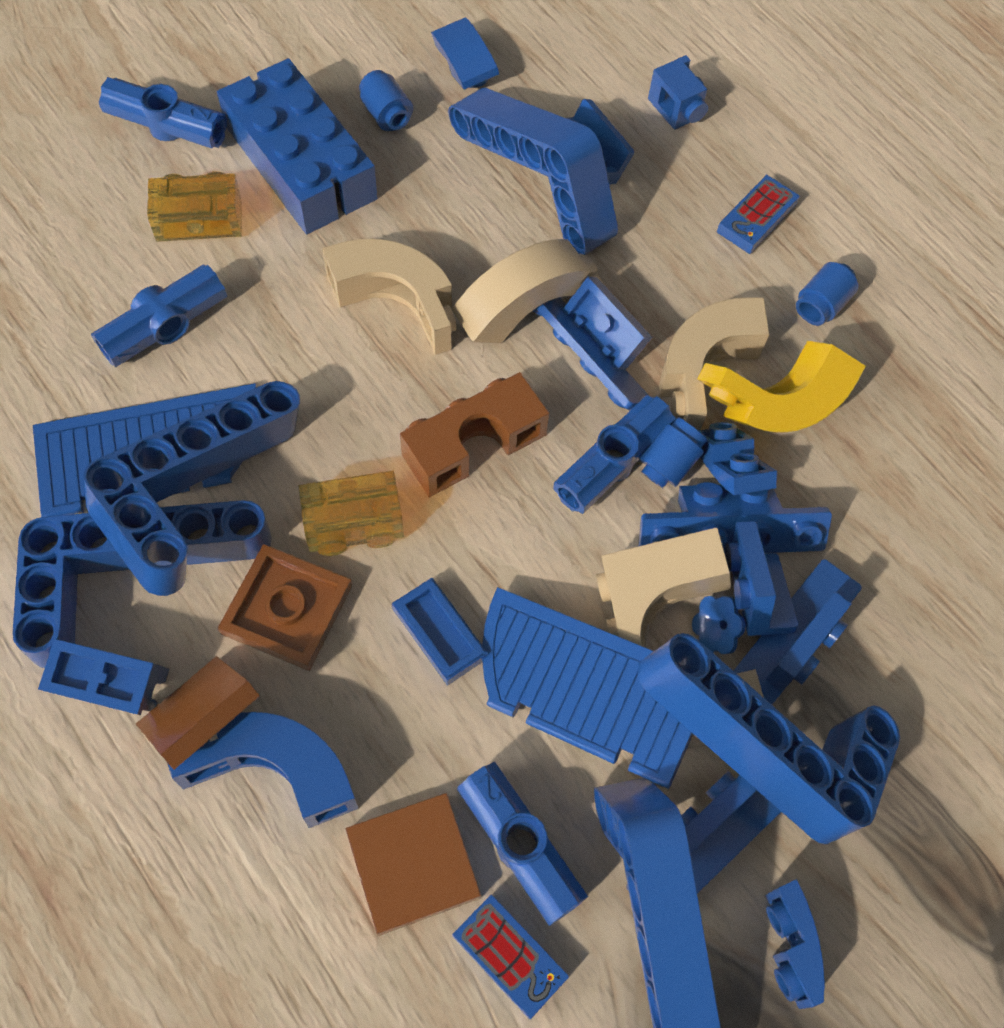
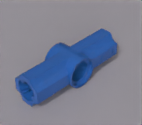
[99,77,228,149]
[91,264,228,368]
[553,395,676,514]
[457,761,589,927]

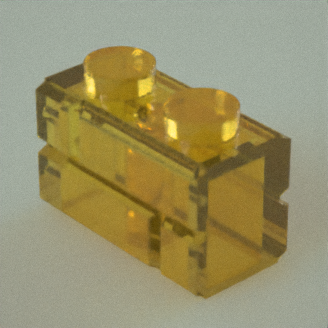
[147,171,242,242]
[298,470,404,556]

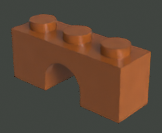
[400,372,549,498]

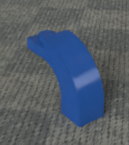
[167,712,359,828]

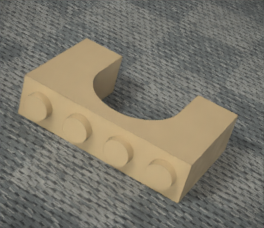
[596,528,764,749]

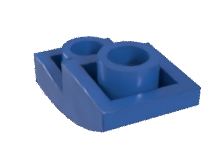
[431,17,499,90]
[698,422,777,495]
[765,879,825,1009]

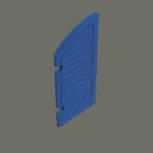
[33,383,257,517]
[482,587,693,789]

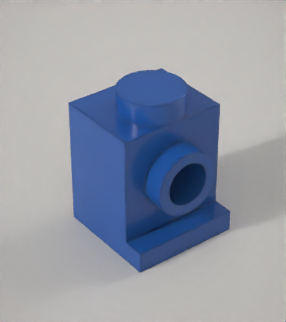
[648,55,708,130]

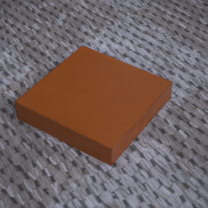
[218,544,352,671]
[136,656,260,770]
[345,793,481,936]

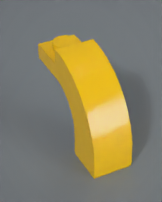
[697,341,866,432]

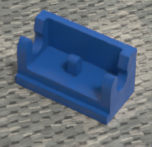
[38,639,170,715]

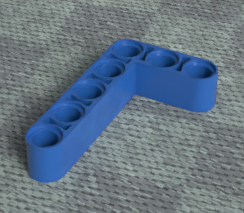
[448,88,618,255]
[84,381,300,596]
[12,500,272,668]
[638,633,900,844]
[594,777,721,1028]

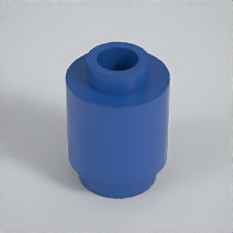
[359,70,414,131]
[796,262,859,326]
[640,417,707,489]

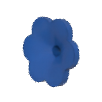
[692,596,746,654]

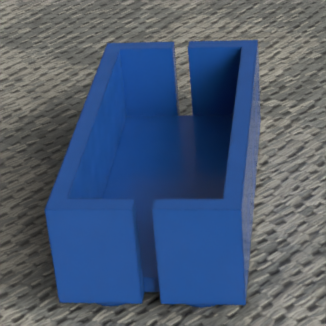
[217,58,378,235]

